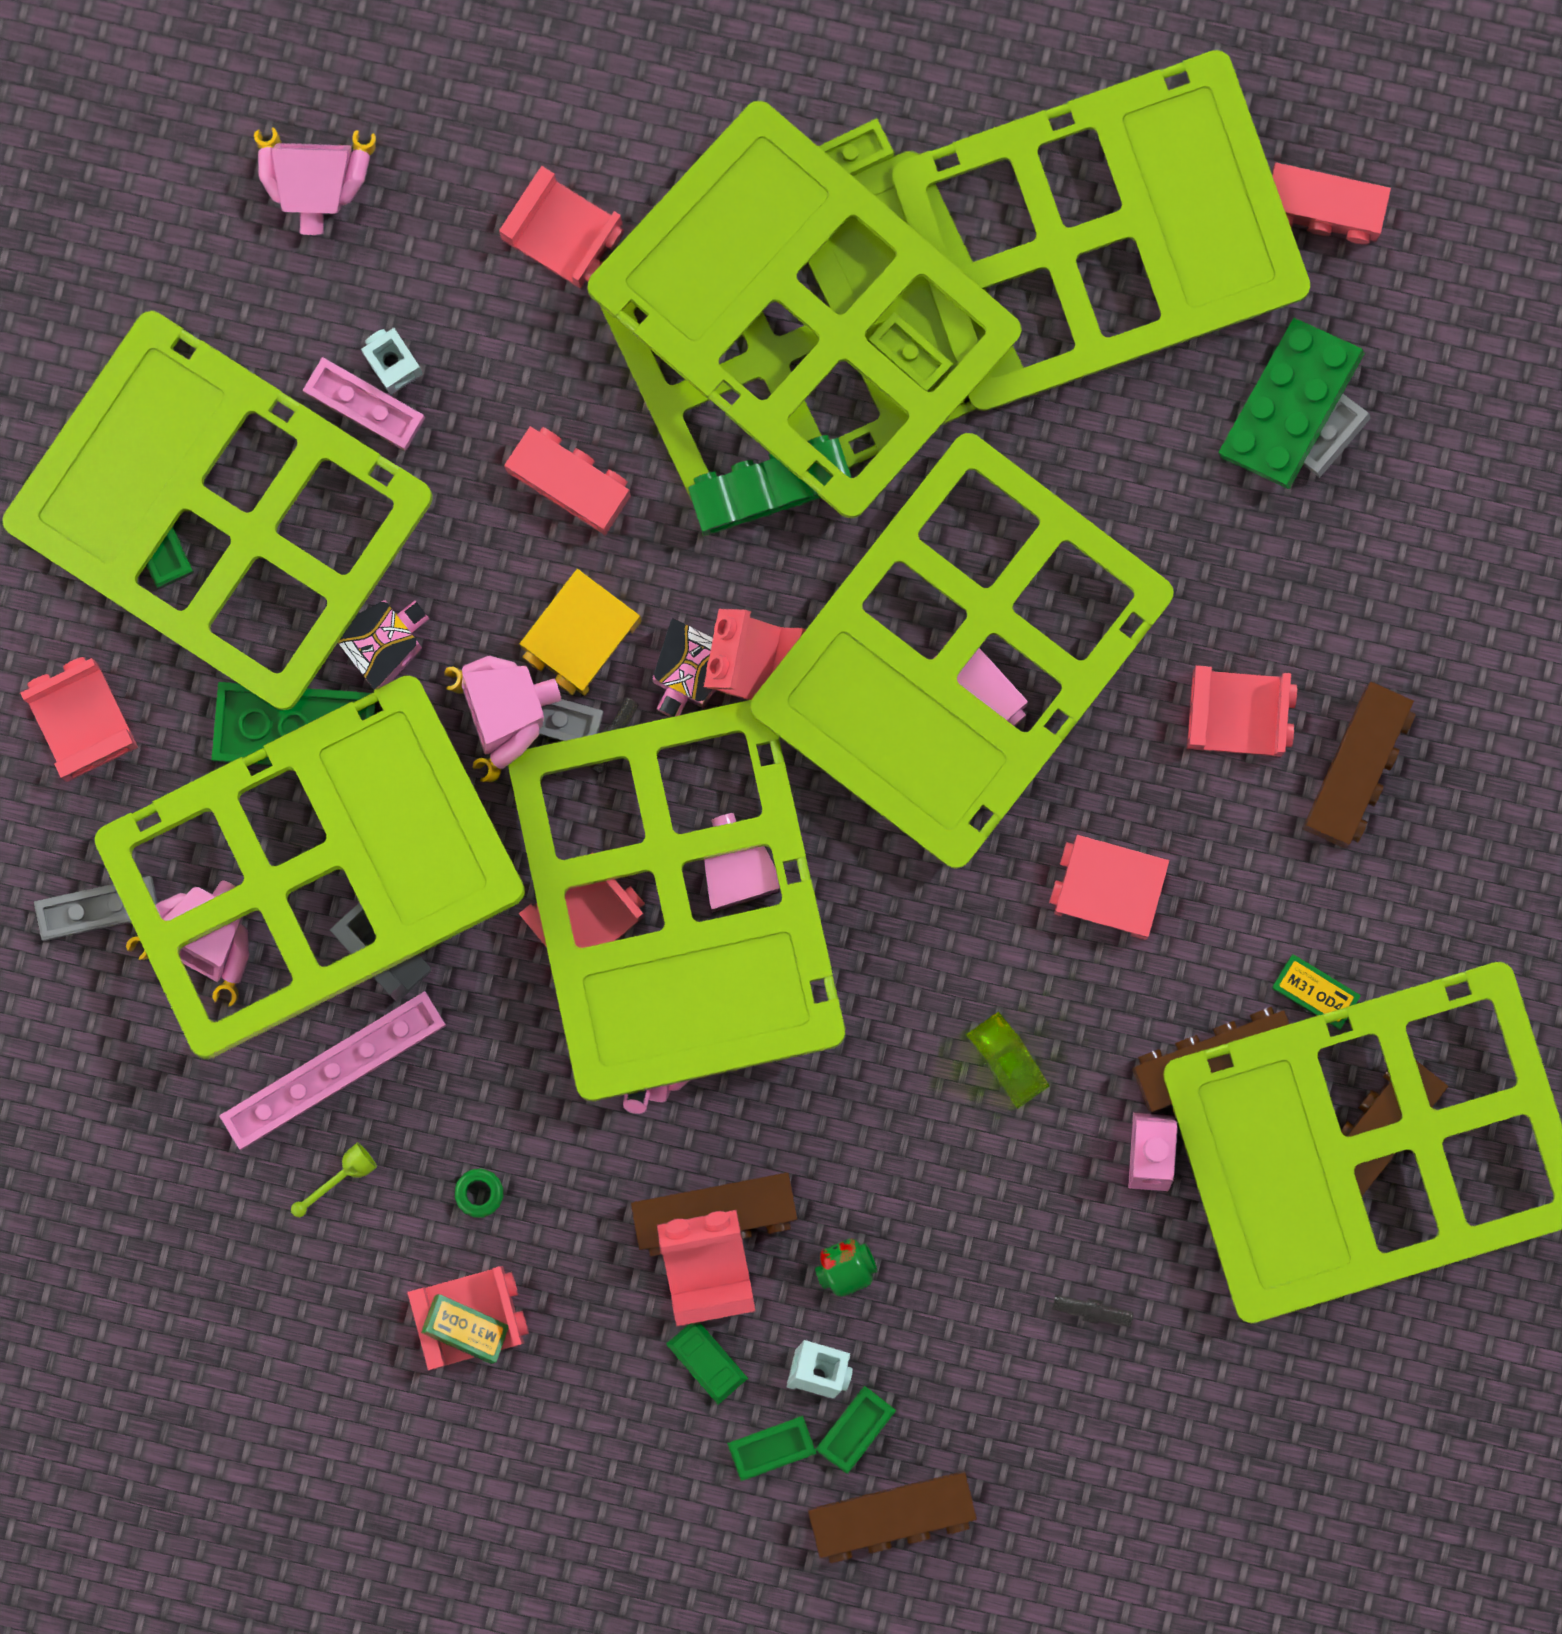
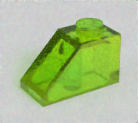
[966,1011,1050,1109]

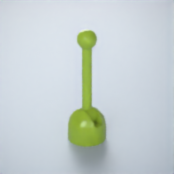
[291,1142,377,1217]

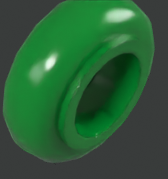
[454,1169,503,1218]

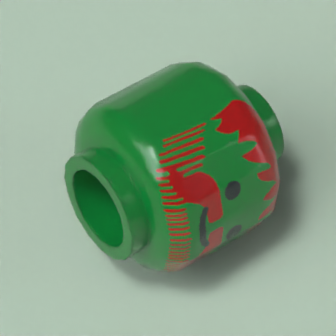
[815,1238,878,1297]

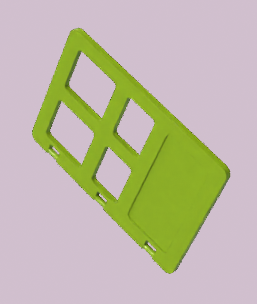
[892,50,1310,411]
[587,101,1021,518]
[600,151,1023,499]
[3,311,433,710]
[751,433,1174,868]
[95,676,524,1059]
[508,700,845,1101]
[1163,962,1562,1323]

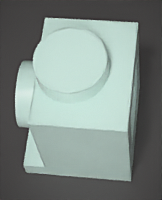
[361,328,423,395]
[786,1340,852,1399]

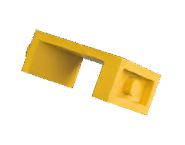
[519,569,642,696]

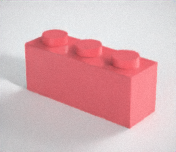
[1271,162,1391,244]
[504,426,631,535]

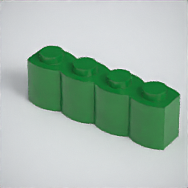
[688,435,852,536]

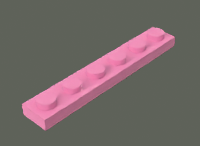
[219,991,446,1150]

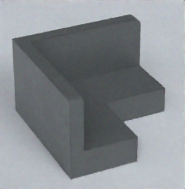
[330,902,431,1002]

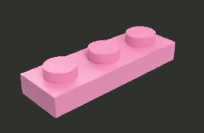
[302,357,425,451]

